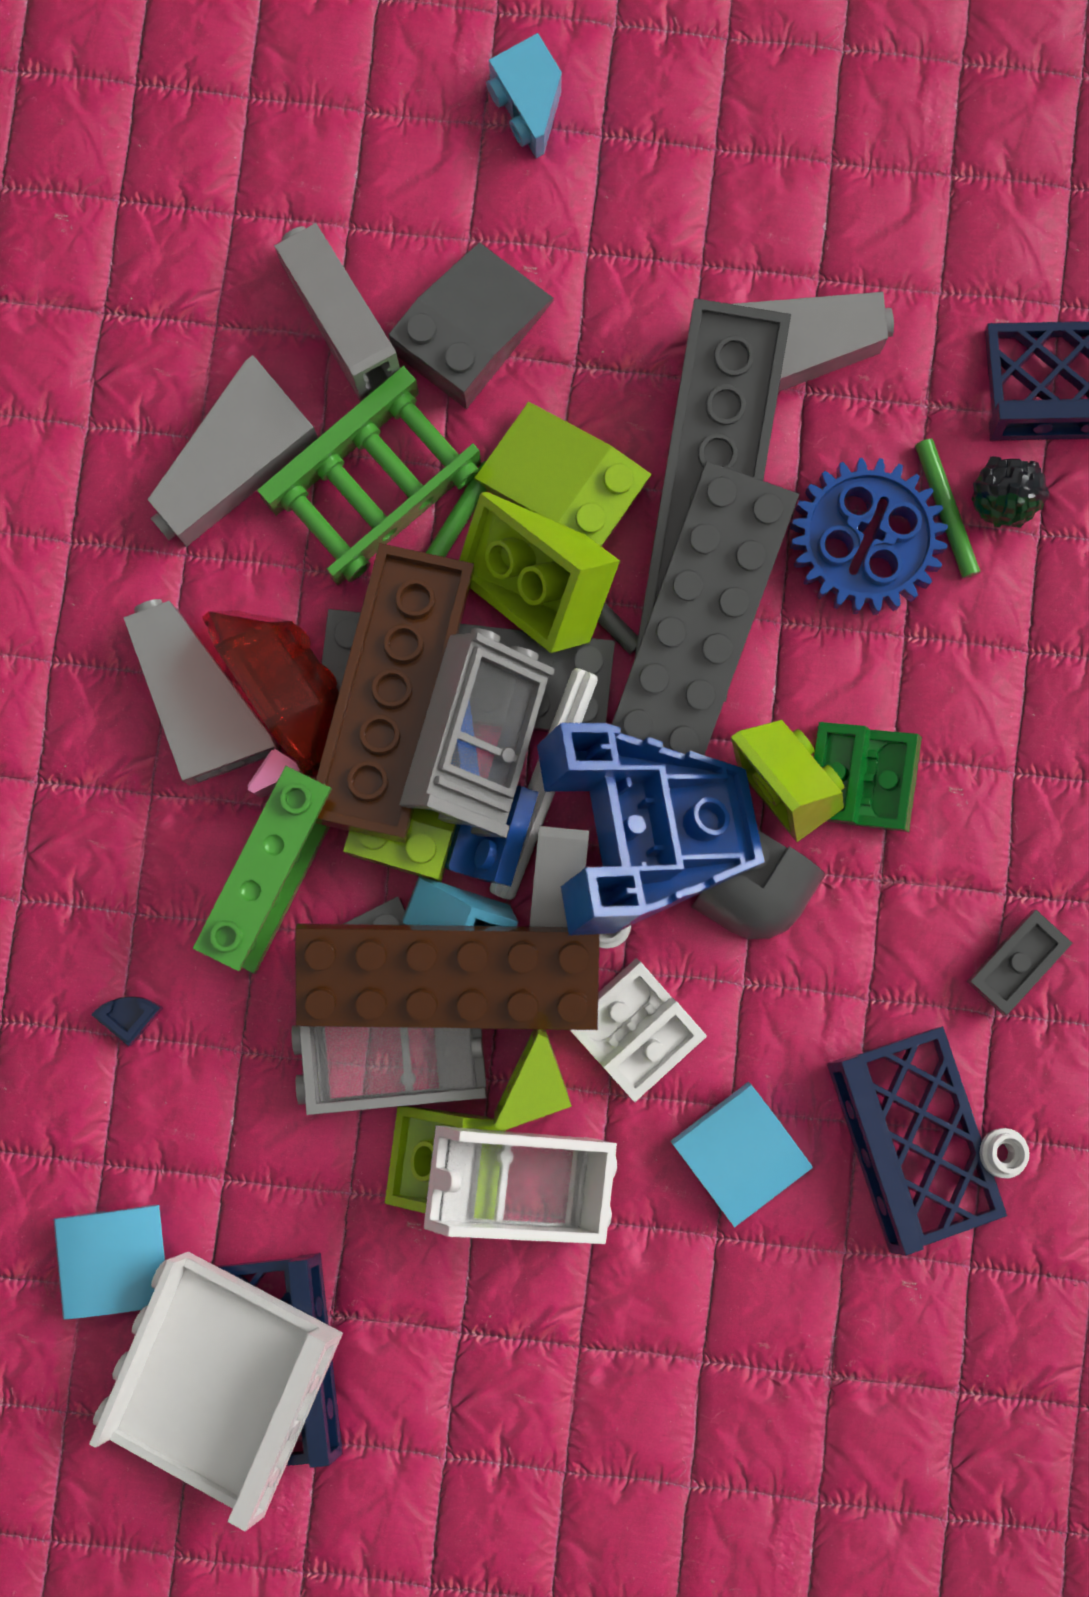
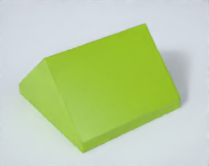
[494,1029,572,1131]

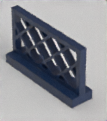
[985,321,1089,441]
[827,1026,1007,1256]
[217,1253,343,1468]

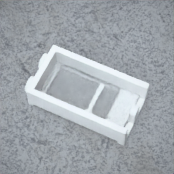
[424,1125,617,1244]

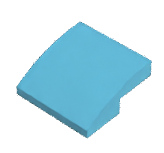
[671,1081,813,1227]
[53,1204,165,1320]

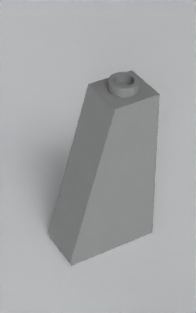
[274,223,400,402]
[733,292,894,392]
[147,355,318,547]
[123,599,281,786]
[529,826,589,927]

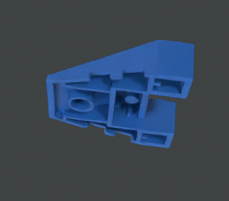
[537,723,765,935]

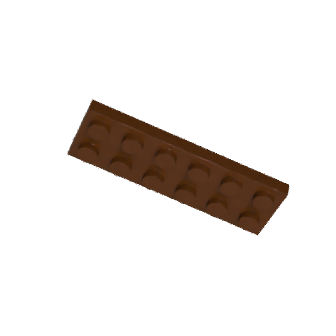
[315,543,474,843]
[295,924,600,1030]

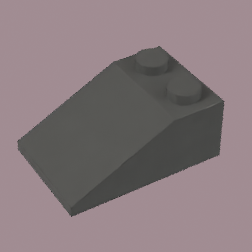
[388,242,553,409]

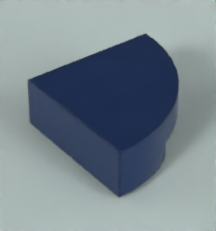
[91,997,163,1046]

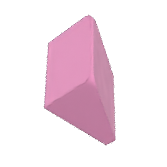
[247,749,310,798]

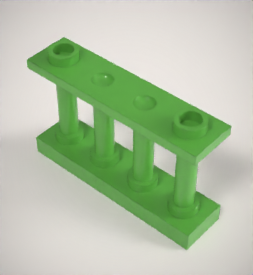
[257,365,481,586]
[193,766,332,973]

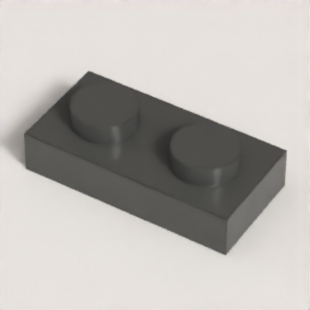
[966,910,1073,1015]

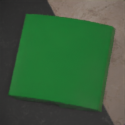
[814,722,922,832]

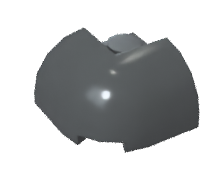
[691,830,825,939]

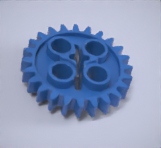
[789,458,948,615]

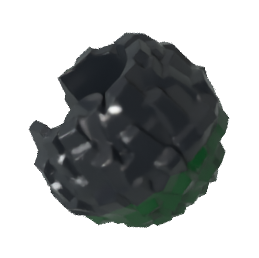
[971,456,1050,528]

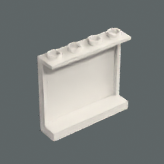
[89,1252,343,1531]

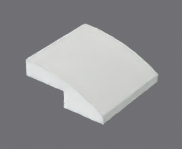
[570,958,707,1102]

